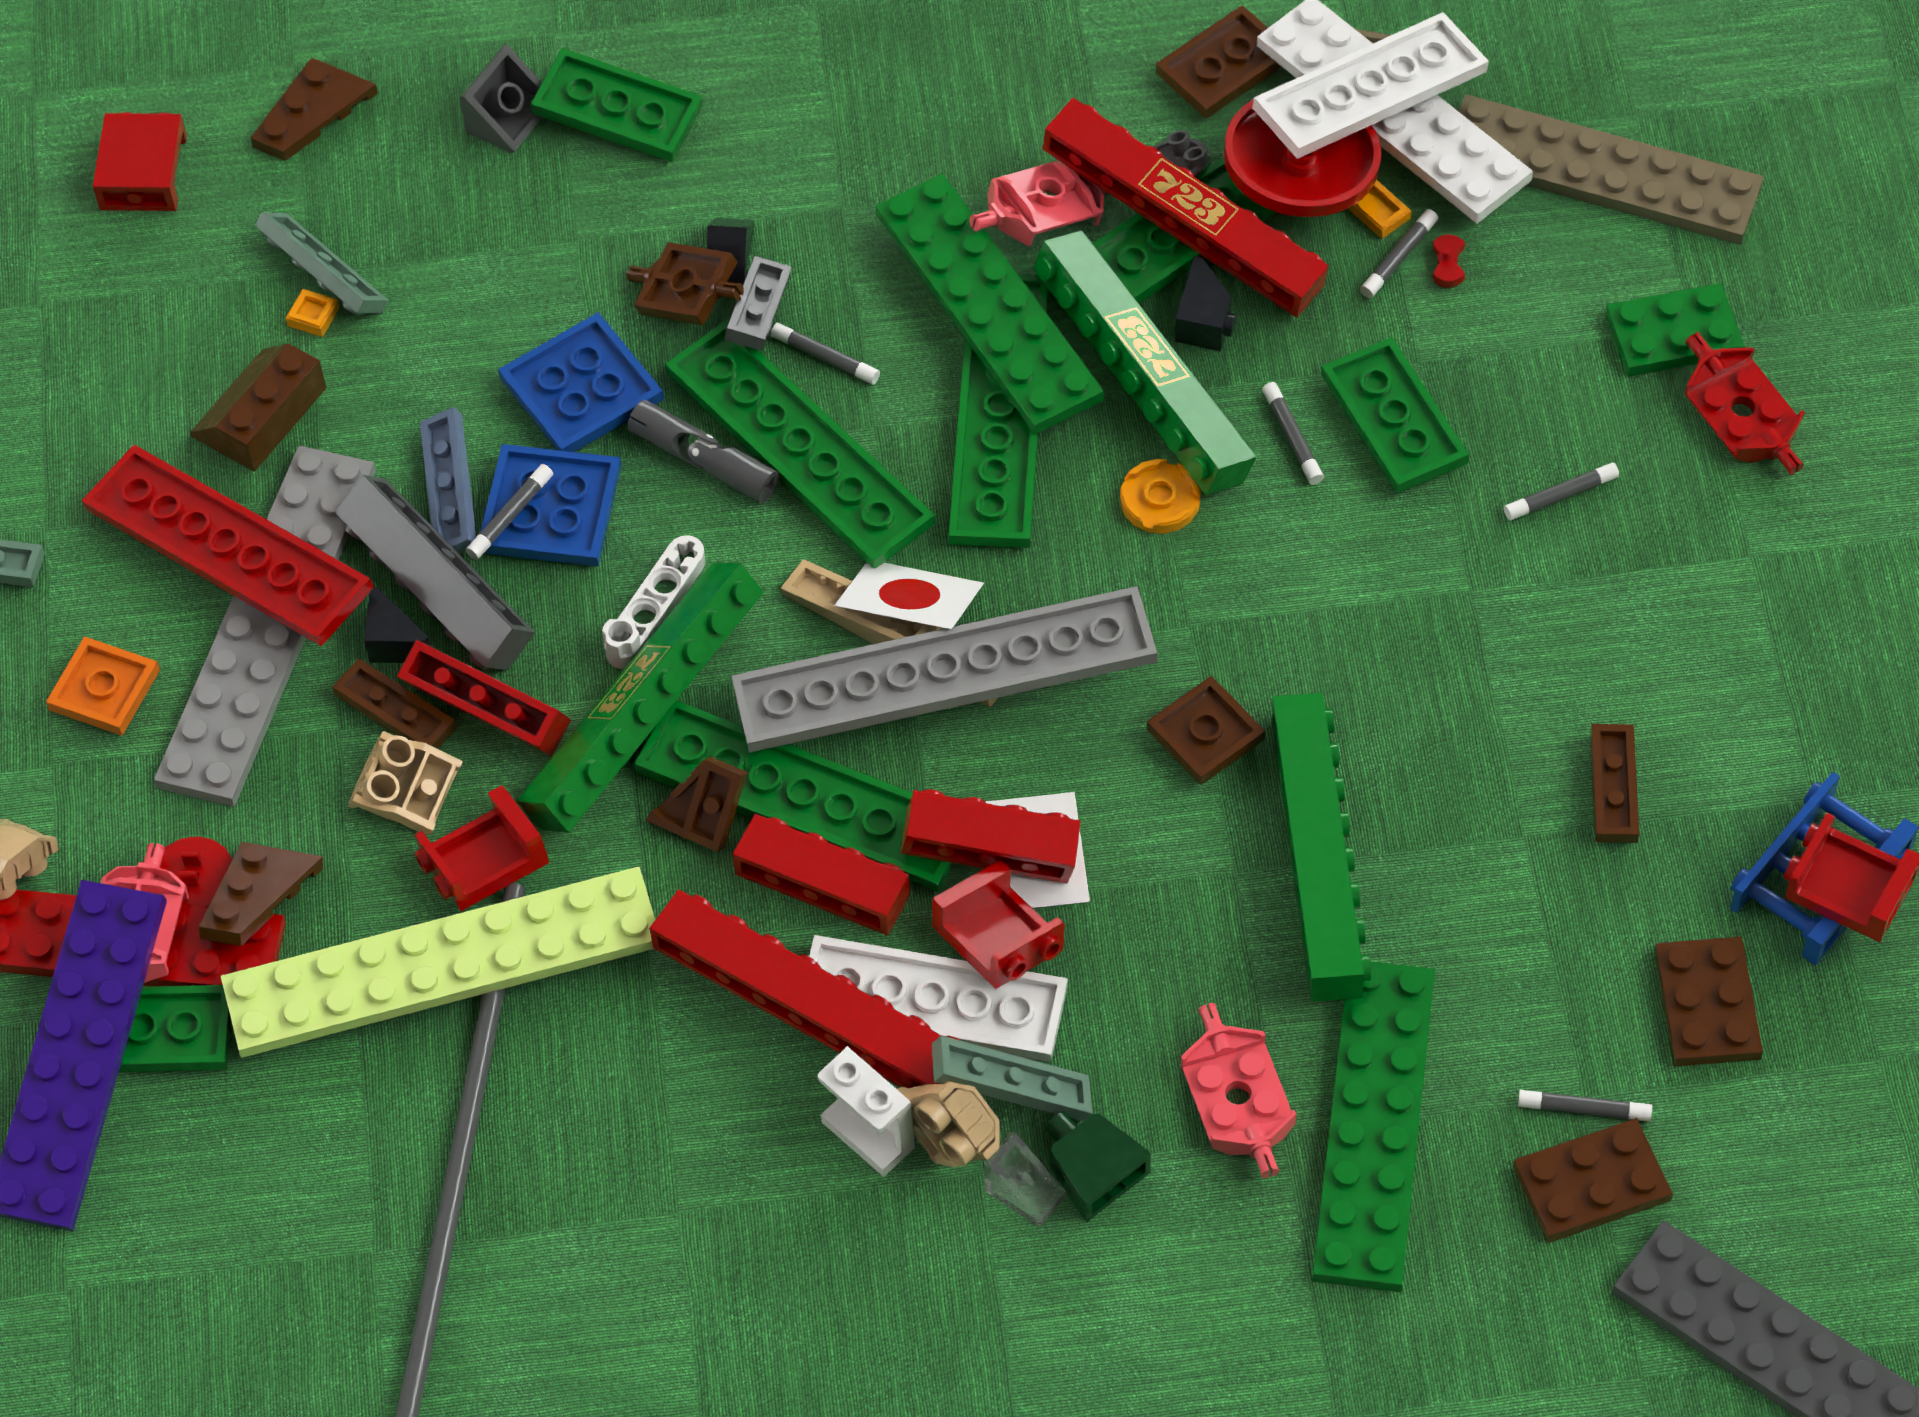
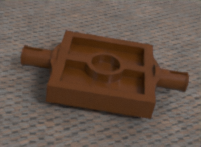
[627,242,744,325]

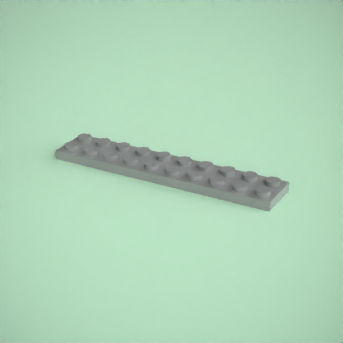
[154,445,376,807]
[731,586,1158,753]

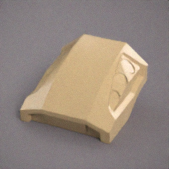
[348,731,463,834]
[0,819,58,900]
[897,1082,999,1168]

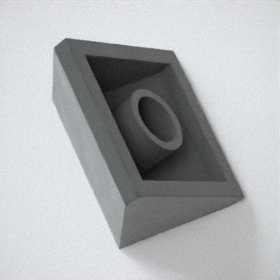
[460,44,543,153]

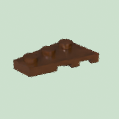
[251,57,378,161]
[199,842,323,946]

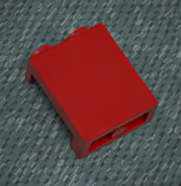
[93,112,187,211]
[414,785,550,911]
[1783,813,1919,943]
[932,860,1065,989]

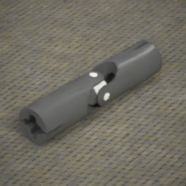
[627,400,780,503]

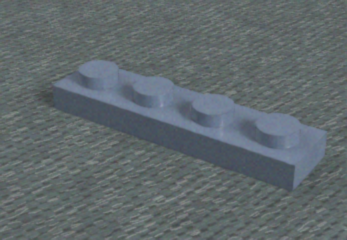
[420,407,476,554]

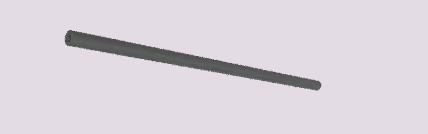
[395,883,526,1417]

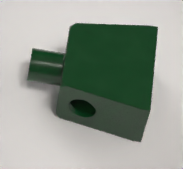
[1045,1111,1151,1222]

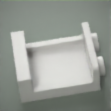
[818,1046,915,1177]

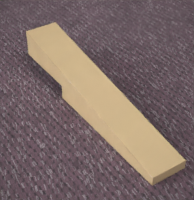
[780,559,997,708]

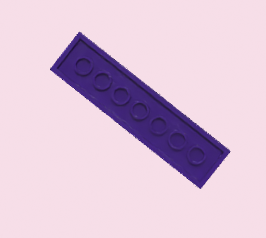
[0,880,167,1232]

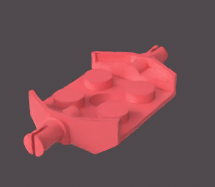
[969,160,1107,246]
[101,843,189,983]
[1181,1003,1296,1178]

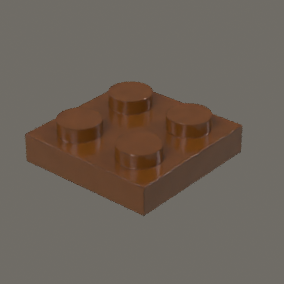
[1147,676,1266,785]

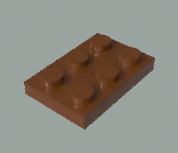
[1156,5,1282,119]
[1654,936,1763,1067]
[1513,1118,1673,1243]

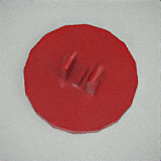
[160,836,233,908]

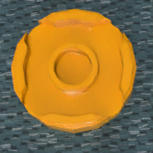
[1120,459,1201,534]

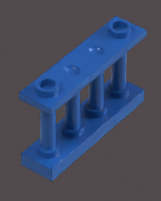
[1730,772,1919,965]

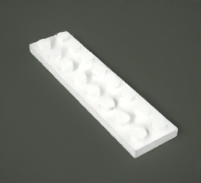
[1257,0,1533,224]

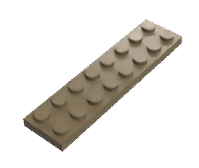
[1458,94,1764,245]

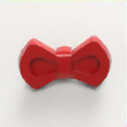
[1432,234,1466,288]

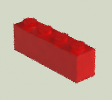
[397,640,571,757]
[901,789,1081,884]
[732,814,910,936]

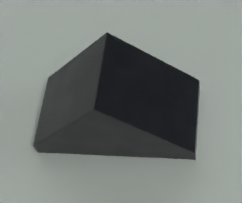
[707,218,754,285]
[364,587,431,663]

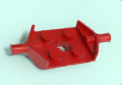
[1684,332,1805,475]

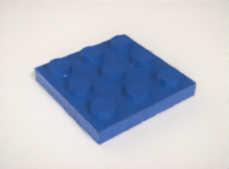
[498,312,664,452]
[480,444,622,567]

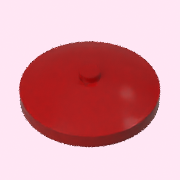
[1223,99,1381,217]

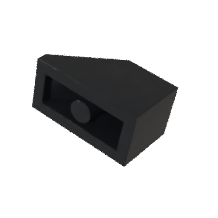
[1175,256,1237,351]

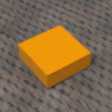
[286,289,340,337]

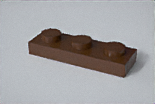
[332,659,457,749]
[1590,724,1639,843]

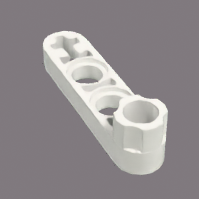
[602,535,705,669]

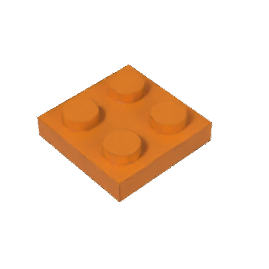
[46,636,160,736]

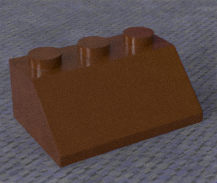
[190,343,327,472]

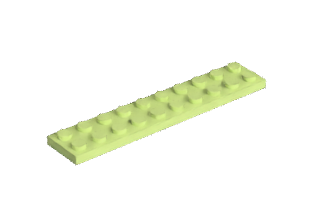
[221,867,655,1058]

